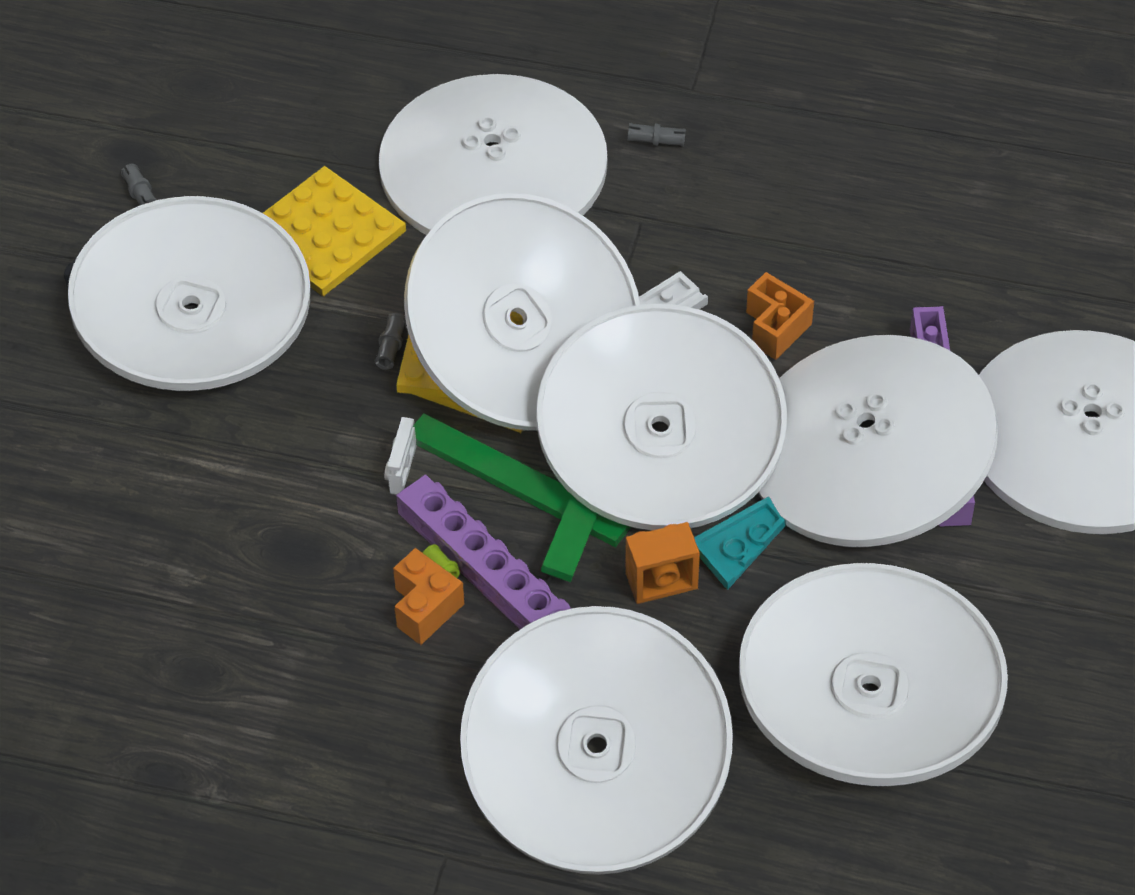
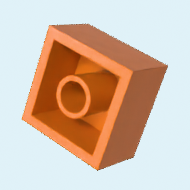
[626,522,700,604]

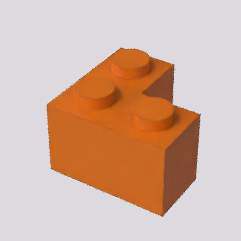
[746,272,814,360]
[393,548,465,645]

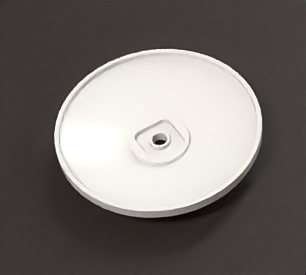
[379,74,607,235]
[404,193,640,430]
[68,196,310,391]
[537,303,787,530]
[979,330,1135,534]
[758,335,998,547]
[739,563,1008,786]
[460,606,733,874]

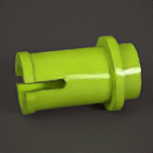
[423,544,460,578]

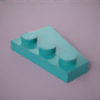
[694,496,786,590]

